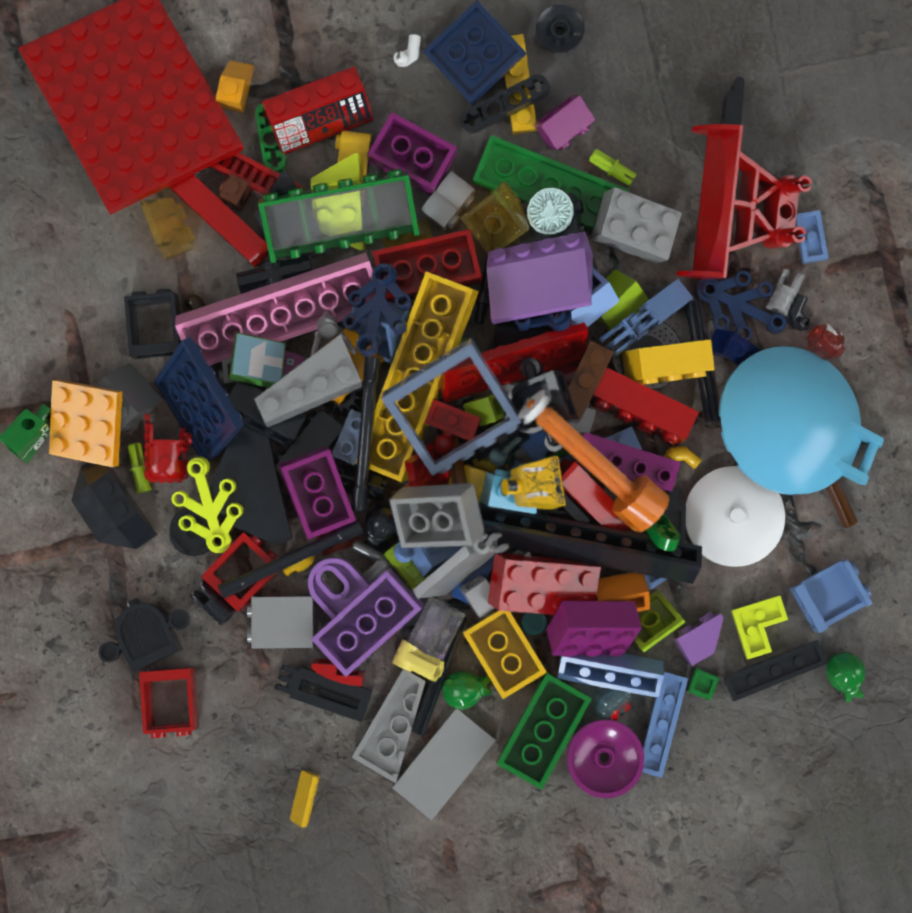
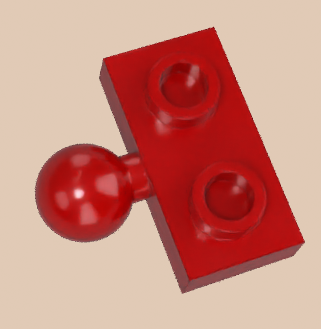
[425,399,482,455]

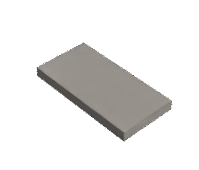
[392,709,496,821]

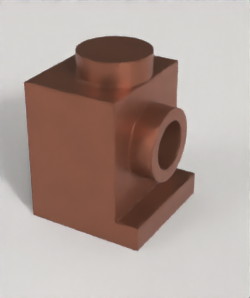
[219,174,252,212]

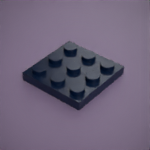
[423,0,527,105]

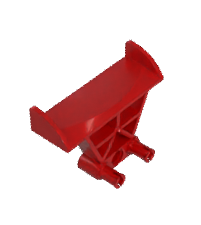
[676,124,812,280]

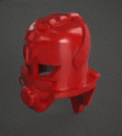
[144,414,192,483]

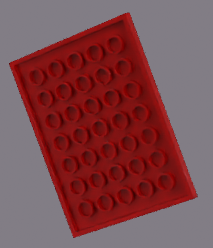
[18,0,244,215]

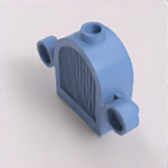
[394,542,464,577]

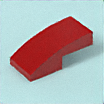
[311,658,365,686]

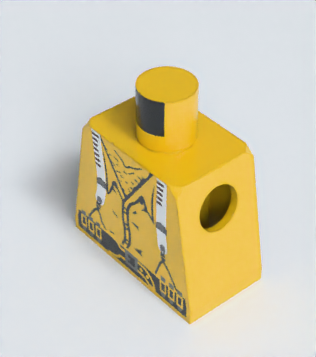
[501,456,565,509]

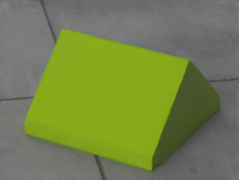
[597,269,649,336]
[633,590,685,652]

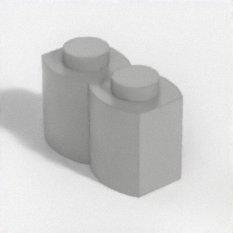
[421,171,476,231]

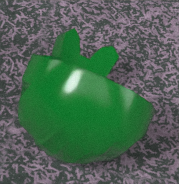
[826,652,865,703]
[442,671,492,710]

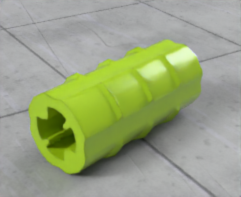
[384,542,429,594]

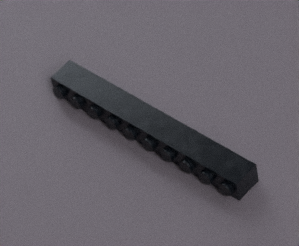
[478,502,702,584]

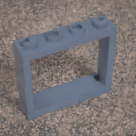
[381,338,521,476]

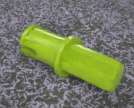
[589,149,637,187]
[128,443,152,493]

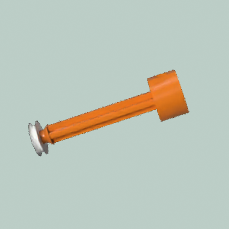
[518,389,669,532]

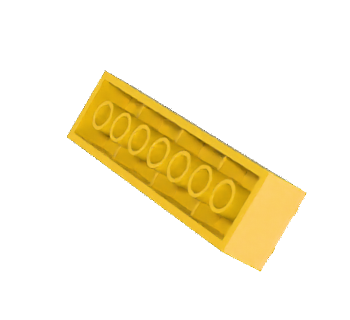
[355,272,479,482]

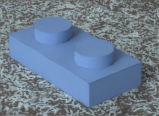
[795,210,829,264]

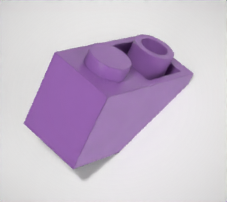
[673,611,723,666]

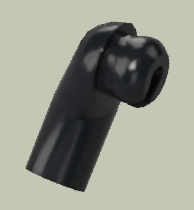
[788,294,811,331]

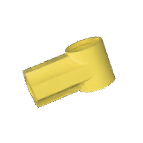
[391,639,445,682]

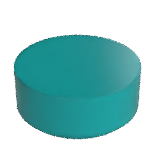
[521,613,547,635]

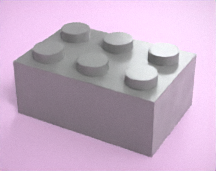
[590,187,682,264]
[390,483,484,548]

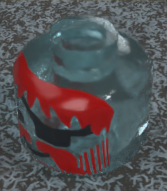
[593,688,632,721]

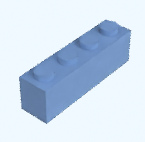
[557,654,664,698]

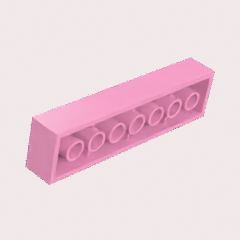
[175,253,376,366]

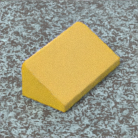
[290,770,320,828]

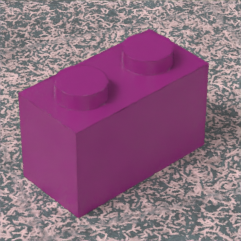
[533,95,595,150]

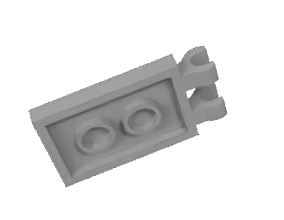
[413,533,509,599]

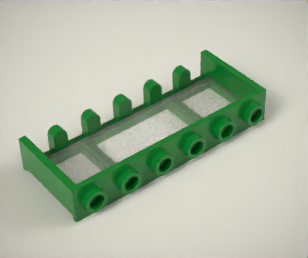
[258,169,419,263]

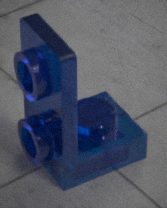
[710,329,761,365]

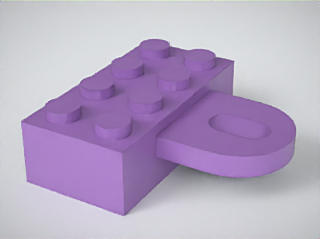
[308,557,424,677]

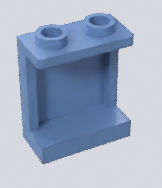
[789,559,872,633]

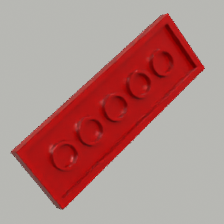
[441,322,588,403]

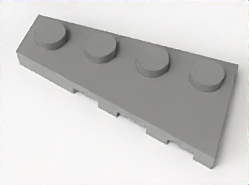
[352,669,426,783]

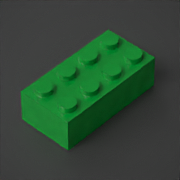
[496,673,592,790]

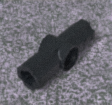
[236,256,312,294]

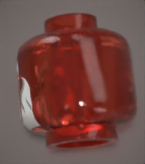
[807,323,845,361]

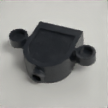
[504,358,579,452]
[98,598,191,672]

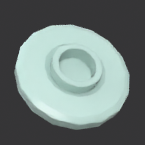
[527,188,574,235]

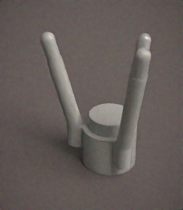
[311,311,356,356]

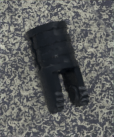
[190,579,236,626]

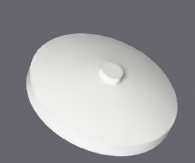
[684,466,785,567]

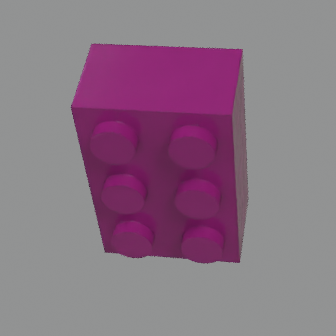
[367,112,457,196]
[278,446,356,539]
[547,601,642,657]

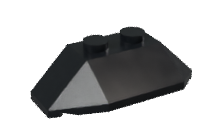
[71,462,157,549]

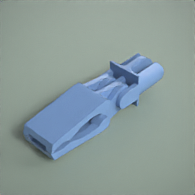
[599,279,693,358]

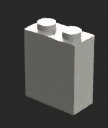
[247,596,315,649]

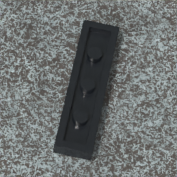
[722,640,828,702]

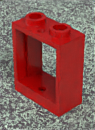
[201,532,279,612]
[139,667,199,738]

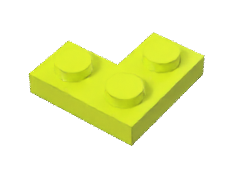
[730,596,788,659]

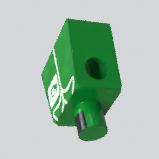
[0,404,51,464]

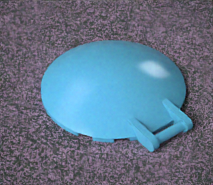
[719,346,884,495]

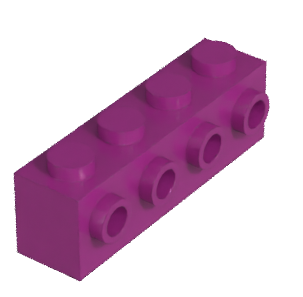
[571,432,681,492]

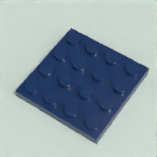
[154,337,244,463]

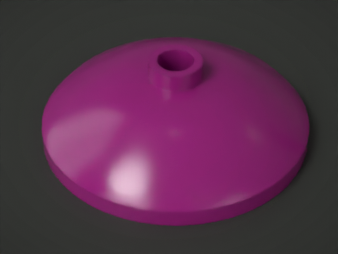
[567,720,644,798]

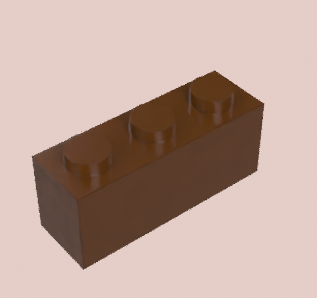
[568,341,614,424]

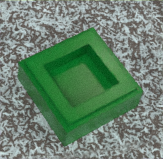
[686,668,720,701]

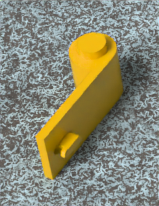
[335,130,372,205]

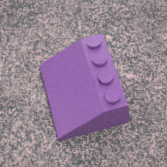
[487,232,593,324]

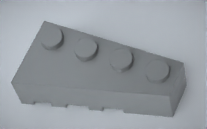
[255,334,362,427]

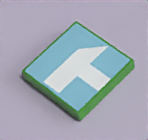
[229,333,286,388]

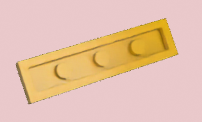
[504,34,537,134]

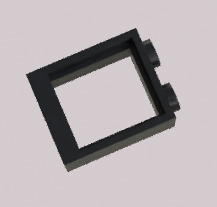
[124,289,181,360]

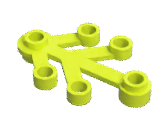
[171,456,243,553]

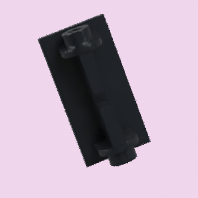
[338,464,388,501]

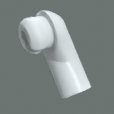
[393,34,421,67]

